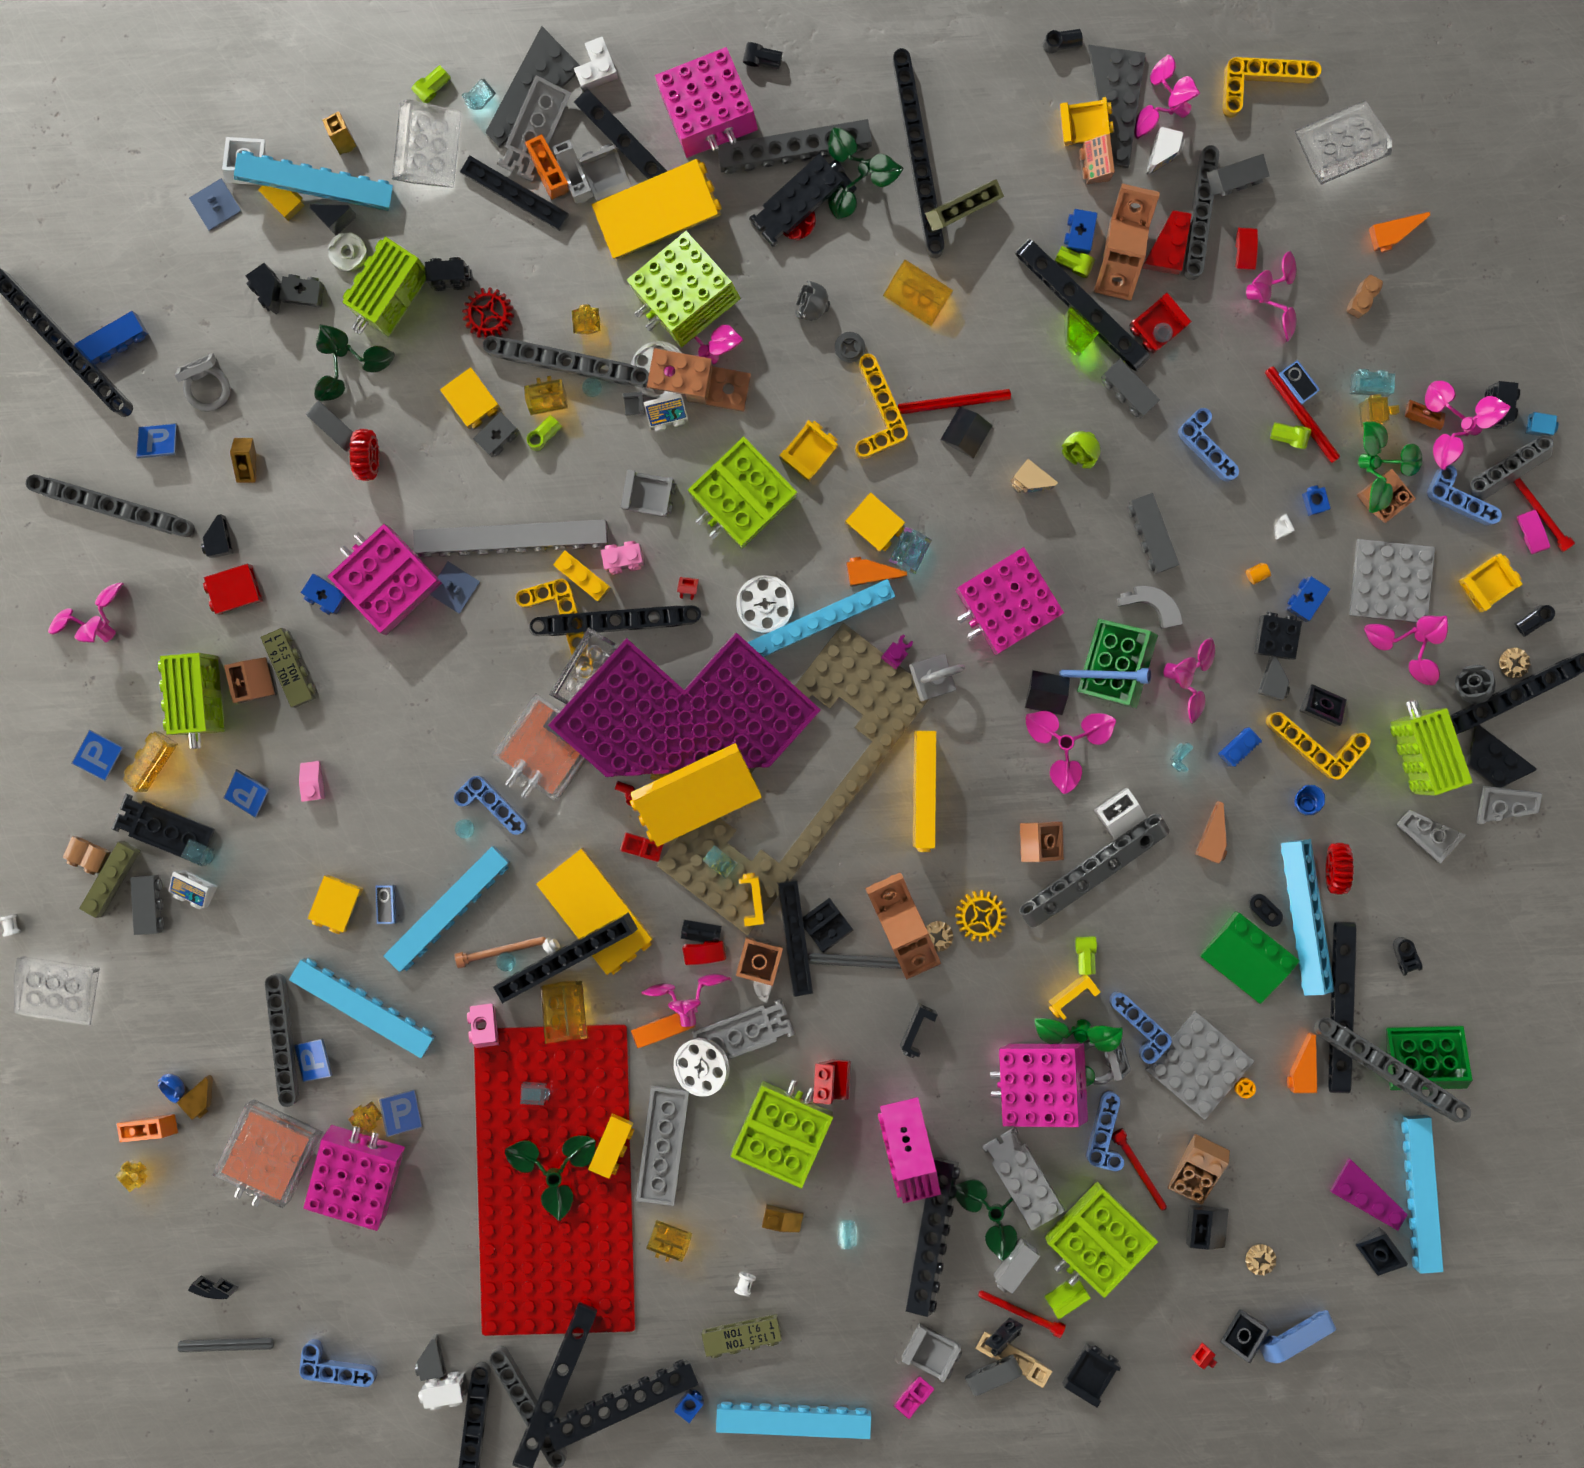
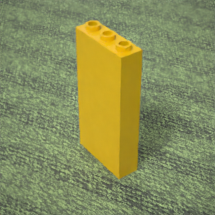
[591,159,722,259]
[913,731,936,852]
[630,743,762,847]
[536,848,653,975]

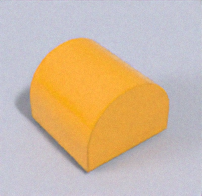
[1245,563,1271,585]

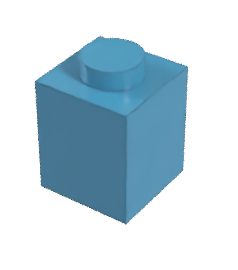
[1525,412,1559,436]

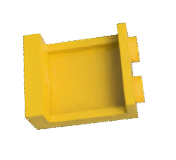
[1060,97,1114,146]
[440,367,500,429]
[779,420,838,482]
[845,492,905,553]
[1458,553,1523,612]
[739,873,765,926]
[307,875,363,934]
[1048,975,1100,1020]

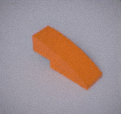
[631,1012,695,1048]

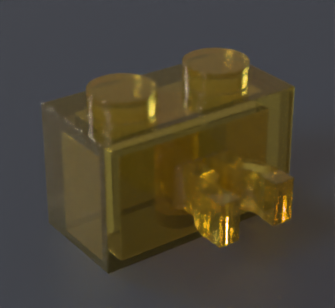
[524,376,568,415]
[1359,394,1400,427]
[646,1220,692,1262]

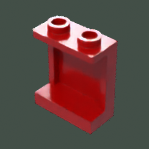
[1129,293,1192,354]
[203,563,263,615]
[813,1059,851,1105]

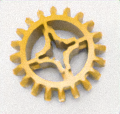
[955,890,1007,942]

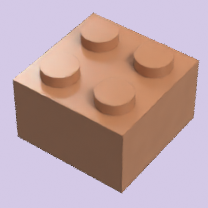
[736,937,783,986]

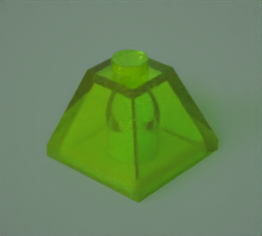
[1064,307,1099,356]

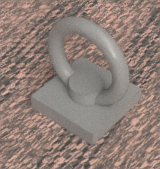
[175,353,230,411]
[909,654,965,701]
[1083,1039,1131,1085]

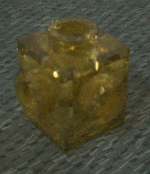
[572,304,601,335]
[348,1101,382,1133]
[115,1159,148,1192]

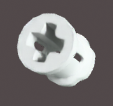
[0,914,21,936]
[734,1272,756,1297]

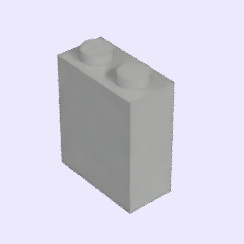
[994,1237,1040,1294]

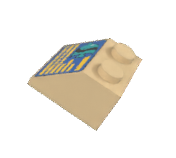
[1010,459,1058,493]

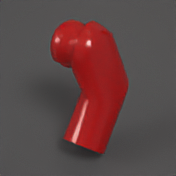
[615,781,635,806]

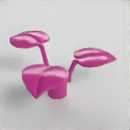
[1134,55,1200,139]
[1246,251,1297,342]
[664,325,743,377]
[1425,381,1511,470]
[48,582,124,643]
[1364,616,1448,685]
[1164,637,1215,724]
[1026,711,1116,794]
[641,974,732,1027]

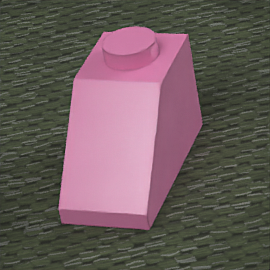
[299,761,325,802]

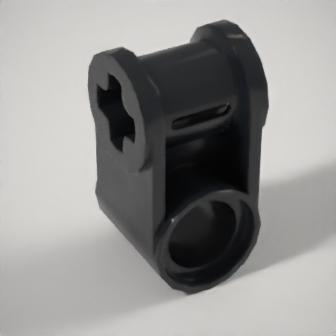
[1393,937,1423,976]

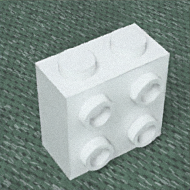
[419,1372,468,1410]

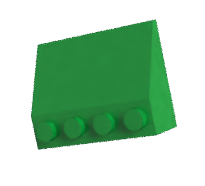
[1077,618,1158,709]
[1200,911,1300,1004]
[1386,1026,1473,1090]

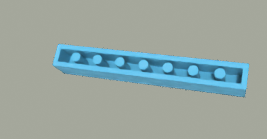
[234,151,393,211]
[747,579,896,657]
[1281,839,1334,996]
[383,846,510,972]
[289,958,436,1058]
[1401,1115,1443,1274]
[716,1402,871,1439]

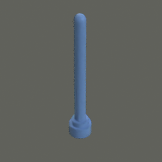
[1060,668,1151,684]

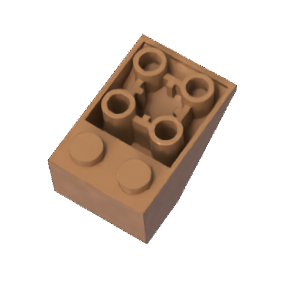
[1168,1134,1230,1205]

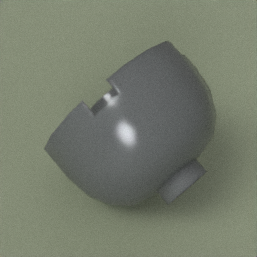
[796,280,830,321]
[1455,665,1496,704]

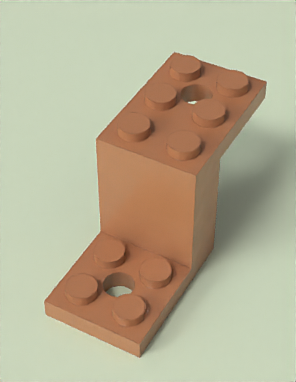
[1094,184,1160,301]
[647,348,751,412]
[865,872,941,980]

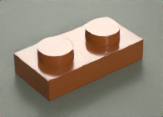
[1405,400,1446,430]

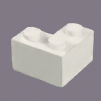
[574,37,618,92]

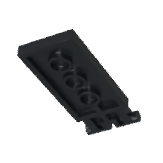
[749,153,845,247]
[111,793,215,865]

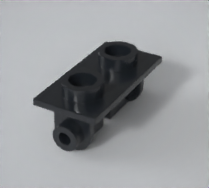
[681,920,722,943]
[984,1317,1023,1356]

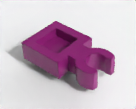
[881,634,913,670]

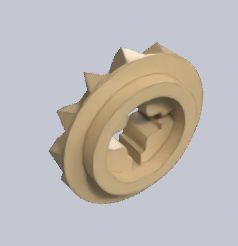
[1499,648,1531,678]
[926,921,953,952]
[1245,1244,1277,1276]

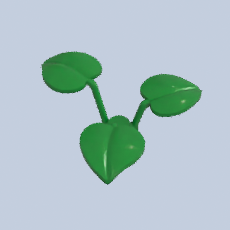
[1358,422,1422,513]
[1035,1018,1123,1087]

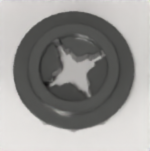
[835,332,865,363]

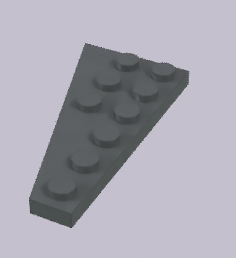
[486,26,580,148]
[1088,45,1146,168]

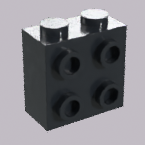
[425,257,473,291]
[1484,381,1520,429]
[1254,612,1302,660]

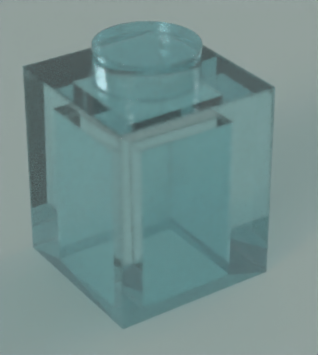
[520,1082,550,1105]

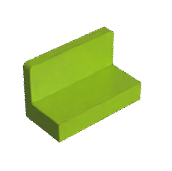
[1045,1278,1091,1319]

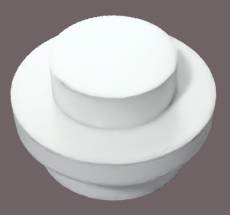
[543,937,560,955]

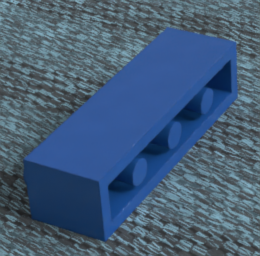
[70,311,148,370]

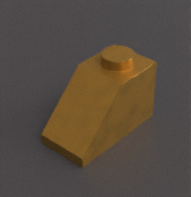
[322,111,357,155]
[230,438,256,483]
[177,1075,213,1120]
[762,1204,804,1232]

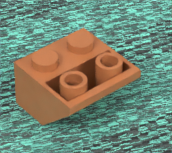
[1357,469,1416,523]
[224,657,275,703]

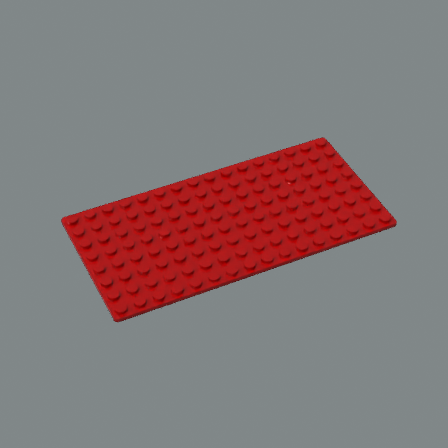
[474,1024,635,1336]

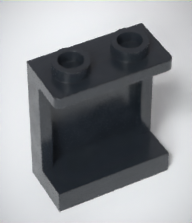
[900,1003,938,1058]
[1062,1344,1121,1408]

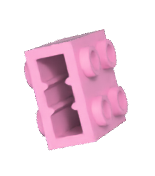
[601,541,645,575]

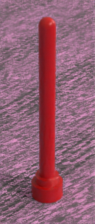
[1513,477,1575,552]
[1111,1128,1167,1211]
[978,1290,1066,1339]

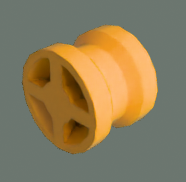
[1234,1077,1256,1099]

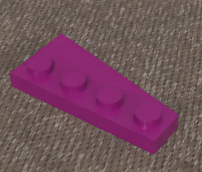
[1330,1158,1408,1231]

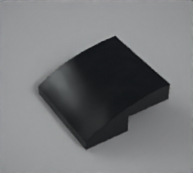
[803,898,854,953]
[188,1275,238,1299]

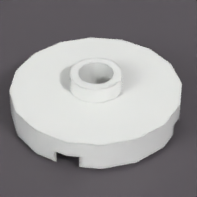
[328,232,367,271]

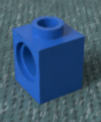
[1302,485,1331,516]
[674,1389,704,1423]

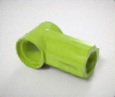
[411,65,451,104]
[1055,246,1096,278]
[527,415,562,451]
[1270,422,1312,449]
[1075,936,1097,975]

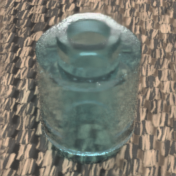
[838,1220,857,1250]

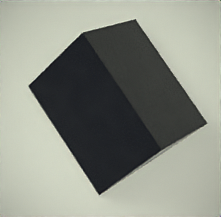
[310,204,356,236]
[940,406,993,459]
[1025,670,1070,715]
[1299,684,1347,727]
[1356,1227,1408,1276]
[1220,1309,1270,1363]

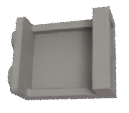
[579,144,632,202]
[621,470,677,517]
[902,1323,962,1383]

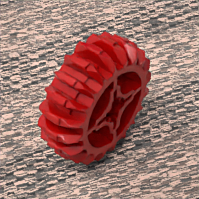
[462,287,514,339]
[349,429,380,481]
[1325,843,1354,895]

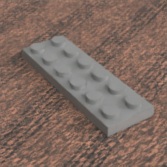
[636,1086,689,1206]

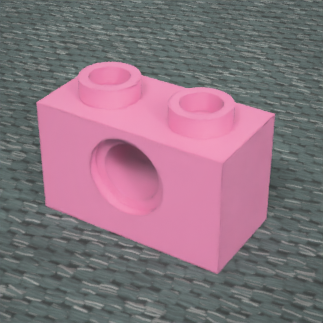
[467,1004,499,1048]

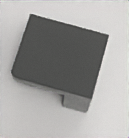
[623,392,645,416]

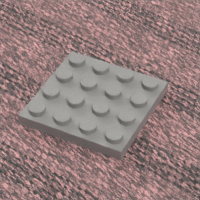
[1349,539,1435,623]
[1145,1011,1255,1120]

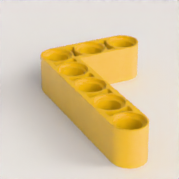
[1222,57,1322,118]
[855,354,908,459]
[516,579,593,671]
[1266,712,1371,780]

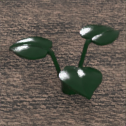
[828,127,904,219]
[314,325,395,401]
[505,1135,596,1221]
[955,1179,1017,1261]

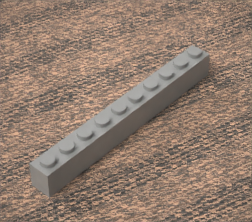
[413,520,608,558]

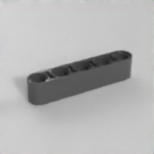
[1471,435,1553,501]

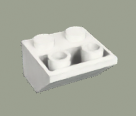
[1094,788,1146,840]

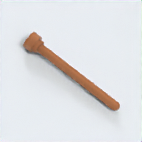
[455,937,546,969]

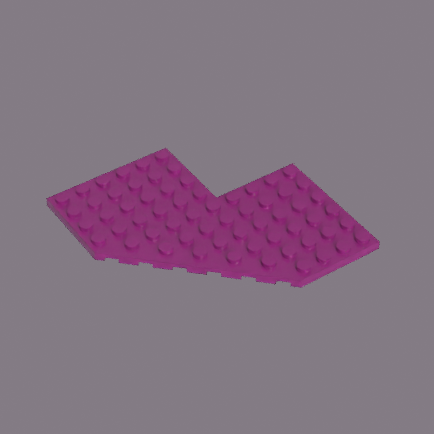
[548,632,821,777]

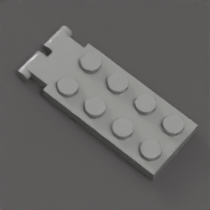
[497,75,571,181]
[692,998,795,1060]
[982,1127,1066,1231]

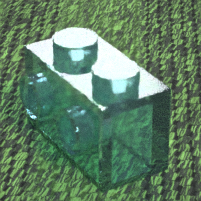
[1350,369,1395,396]
[889,527,932,574]

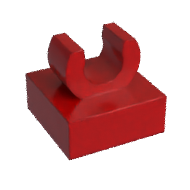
[677,577,699,600]
[1191,1342,1218,1370]

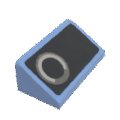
[1279,360,1320,404]
[375,885,396,924]

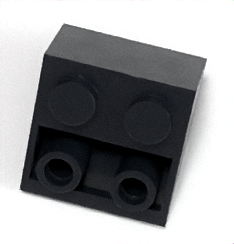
[245,263,281,314]
[1186,1205,1229,1250]

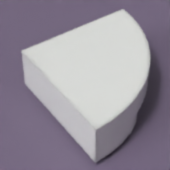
[1275,514,1295,540]
[753,981,772,1003]

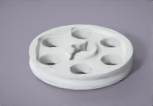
[631,341,682,399]
[736,575,794,633]
[674,1038,730,1096]

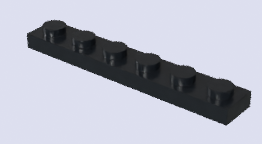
[460,155,569,231]
[777,880,813,997]

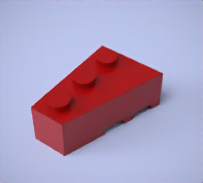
[1142,210,1192,275]

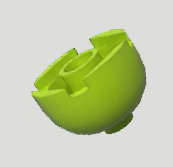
[1061,431,1101,469]

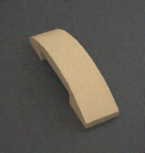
[975,1331,1052,1388]

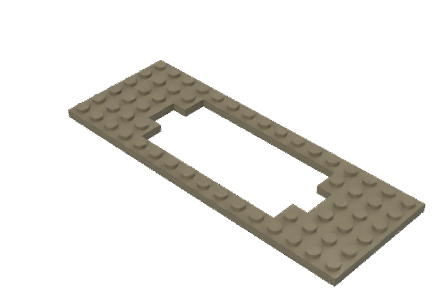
[657,623,929,936]

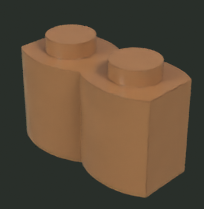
[1347,275,1383,319]
[63,836,111,875]

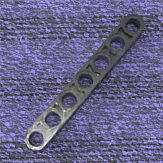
[1184,145,1219,280]
[265,973,299,1107]
[490,1346,567,1468]

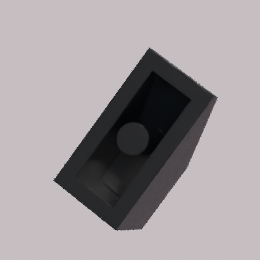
[201,514,233,558]

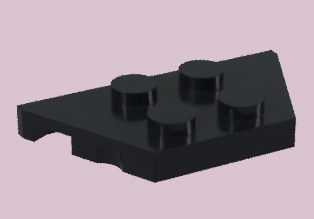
[1467,725,1537,788]

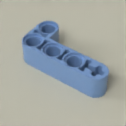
[1178,408,1239,482]
[1427,465,1502,526]
[454,776,527,835]
[1109,991,1172,1064]
[1086,1091,1124,1171]
[1259,1310,1336,1363]
[299,1339,377,1387]

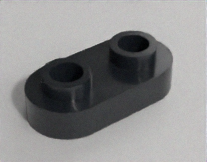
[1248,894,1283,927]

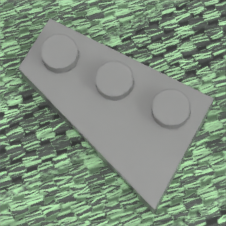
[1476,786,1542,825]
[1396,810,1466,863]

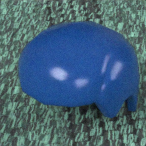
[1294,785,1325,815]
[158,1074,185,1103]

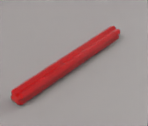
[1265,366,1340,463]
[898,389,1011,414]

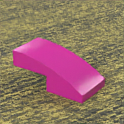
[1517,510,1550,555]
[894,1376,934,1419]

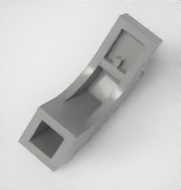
[552,139,594,204]
[1116,586,1183,629]

